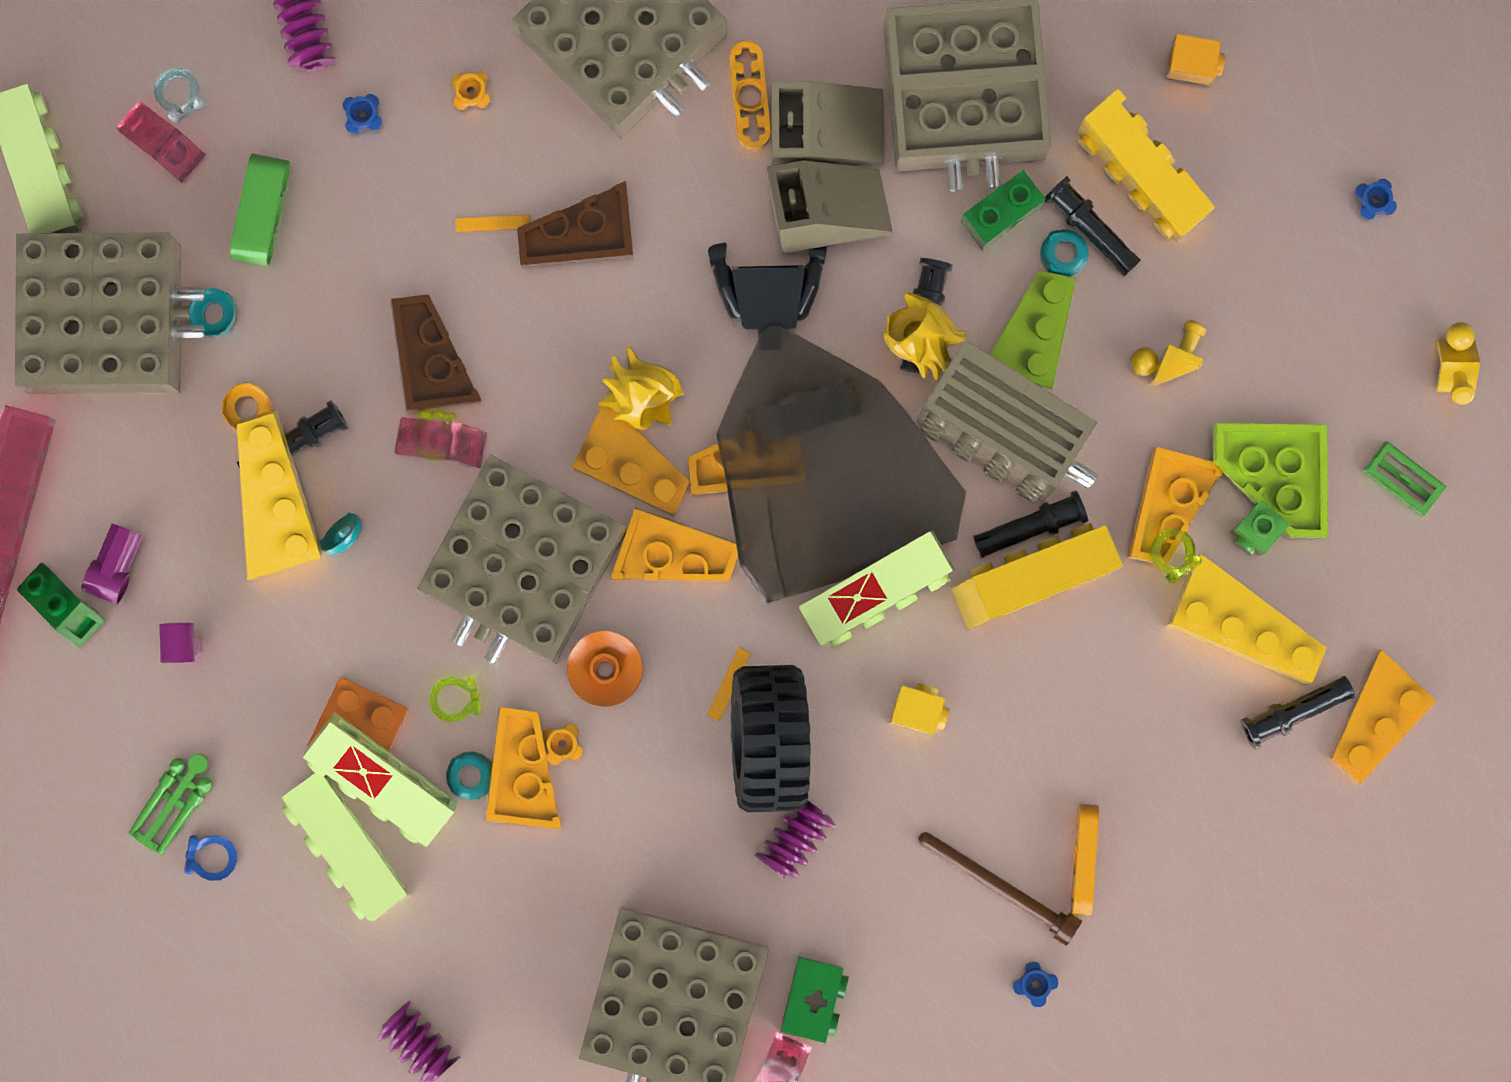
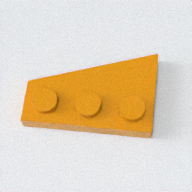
[1127,447,1223,566]
[1330,649,1437,784]

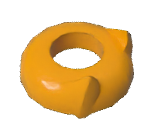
[221,382,271,429]

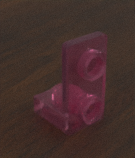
[117,102,206,183]
[395,417,487,468]
[755,1032,811,1082]

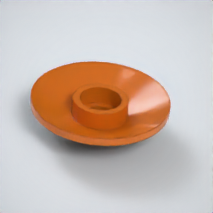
[567,631,643,707]

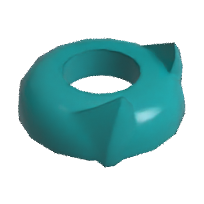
[1040,229,1089,277]
[189,288,236,337]
[320,512,362,555]
[446,751,492,801]

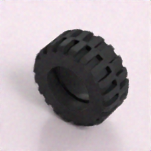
[731,665,811,813]

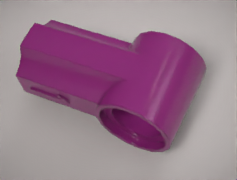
[81,523,143,605]
[159,623,202,663]

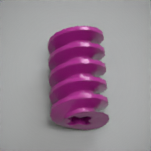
[273,0,336,70]
[754,801,836,878]
[377,1001,460,1082]

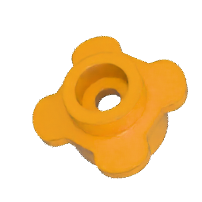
[451,71,490,110]
[542,724,583,765]

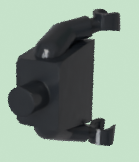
[708,242,827,351]

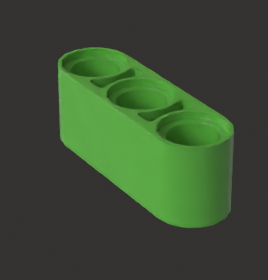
[230,153,290,266]

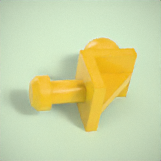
[1130,320,1206,386]
[1437,322,1480,405]

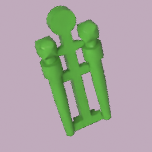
[129,754,213,855]

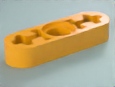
[729,41,771,151]
[1071,804,1099,915]

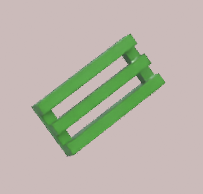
[1362,441,1447,517]

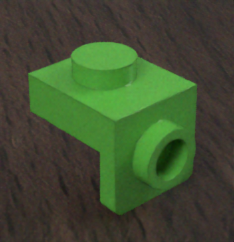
[1231,501,1288,556]

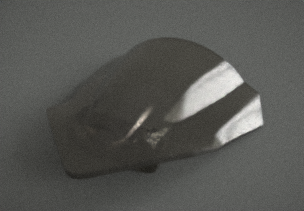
[716,326,967,603]

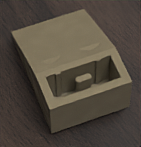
[771,81,884,164]
[767,160,893,254]

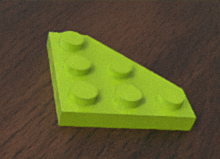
[1213,423,1328,538]

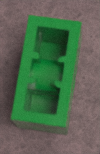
[960,169,1046,251]
[780,956,849,1043]

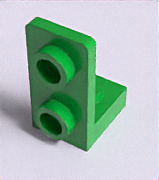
[17,563,105,648]

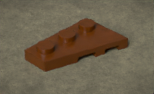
[517,181,633,268]
[390,294,482,412]

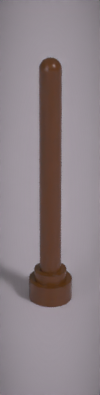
[918,832,1082,946]

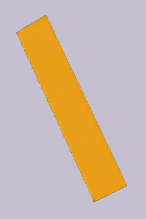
[455,214,530,232]
[707,647,751,722]

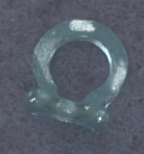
[154,68,206,124]

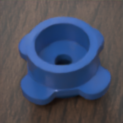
[342,94,382,134]
[1355,179,1397,220]
[1013,962,1058,1007]

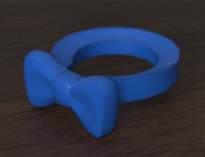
[184,835,237,881]

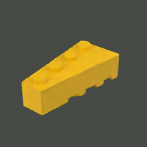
[1077,89,1215,242]
[237,408,323,580]
[951,523,1123,631]
[1166,554,1327,685]

